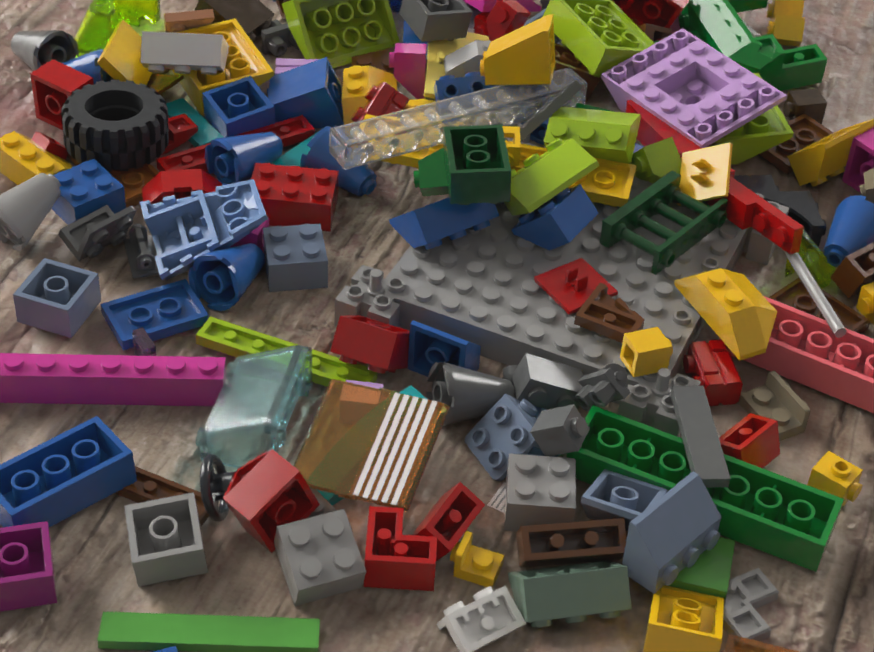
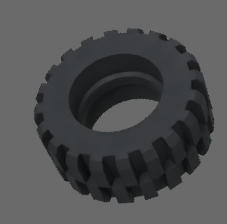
[61,80,169,172]

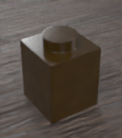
[783,88,827,124]

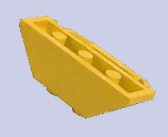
[342,65,398,139]
[674,268,777,361]

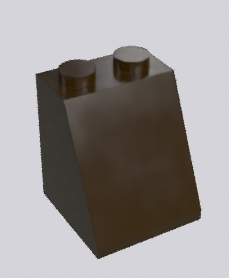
[194,0,275,43]

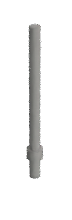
[776,245,847,338]

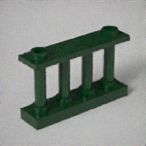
[600,171,728,275]

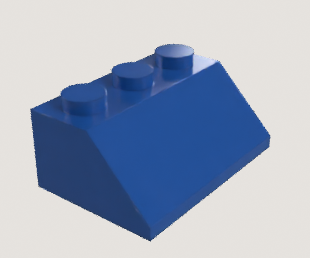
[389,197,499,250]

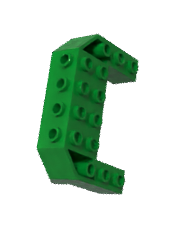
[679,0,828,91]

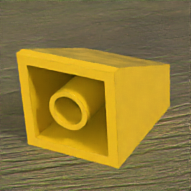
[480,14,555,85]

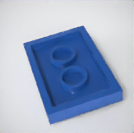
[101,279,209,351]

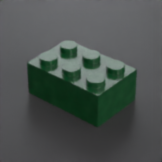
[444,125,511,205]

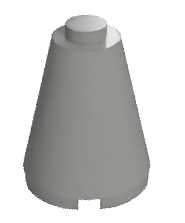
[0,173,61,251]

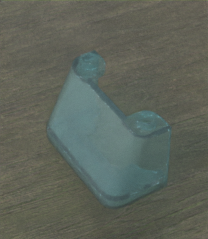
[196,345,312,468]

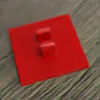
[534,258,618,315]

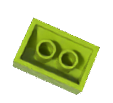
[544,106,641,164]
[504,138,600,216]

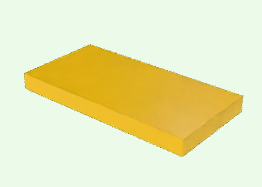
[97,20,152,85]

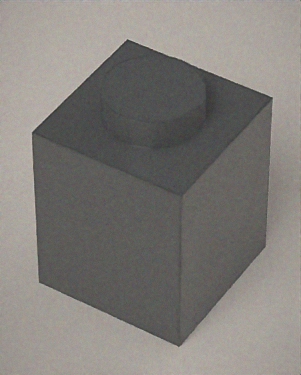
[530,404,590,456]

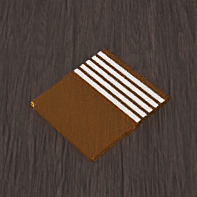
[293,379,450,511]

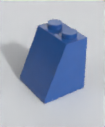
[267,57,344,129]

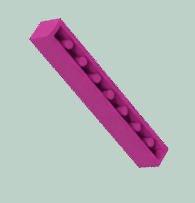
[0,353,227,407]

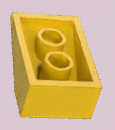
[643,585,724,652]

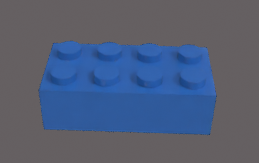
[0,416,137,527]

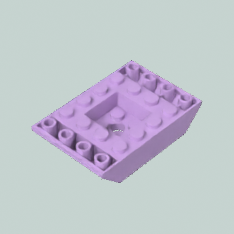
[601,28,787,148]

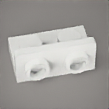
[437,586,526,652]

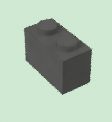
[512,353,583,409]

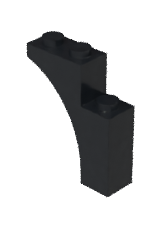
[734,175,826,247]

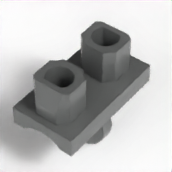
[261,20,300,57]
[574,363,631,411]

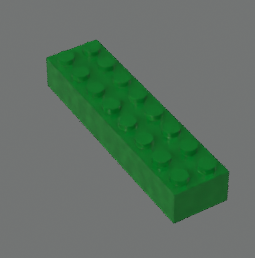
[566,405,844,572]

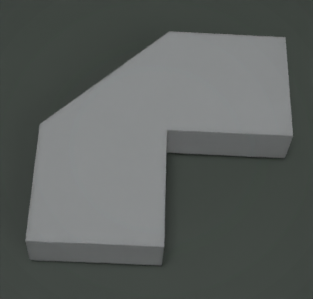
[723,567,779,650]

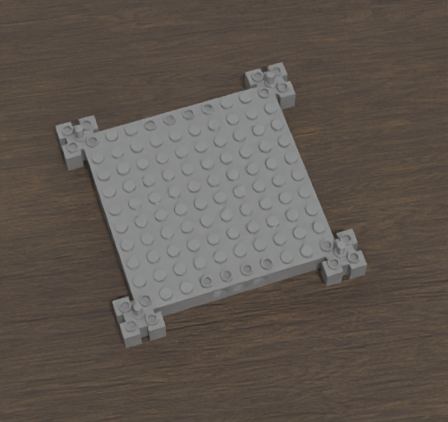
[334,112,789,437]

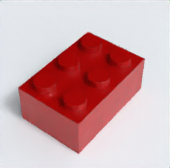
[251,163,339,232]

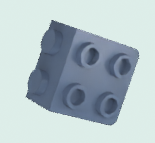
[465,393,541,481]

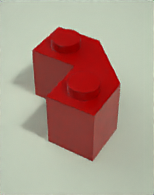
[486,0,531,41]
[142,169,222,204]

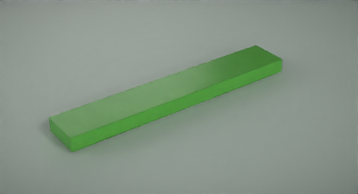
[97,611,320,652]

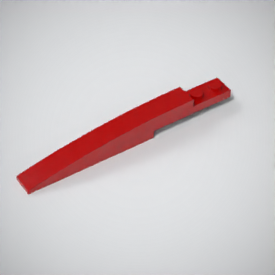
[625,100,804,255]

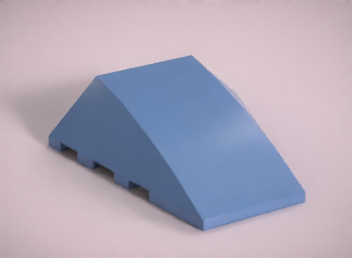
[140,179,268,281]

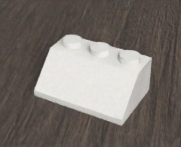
[141,31,229,75]

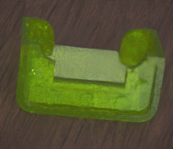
[74,0,161,57]

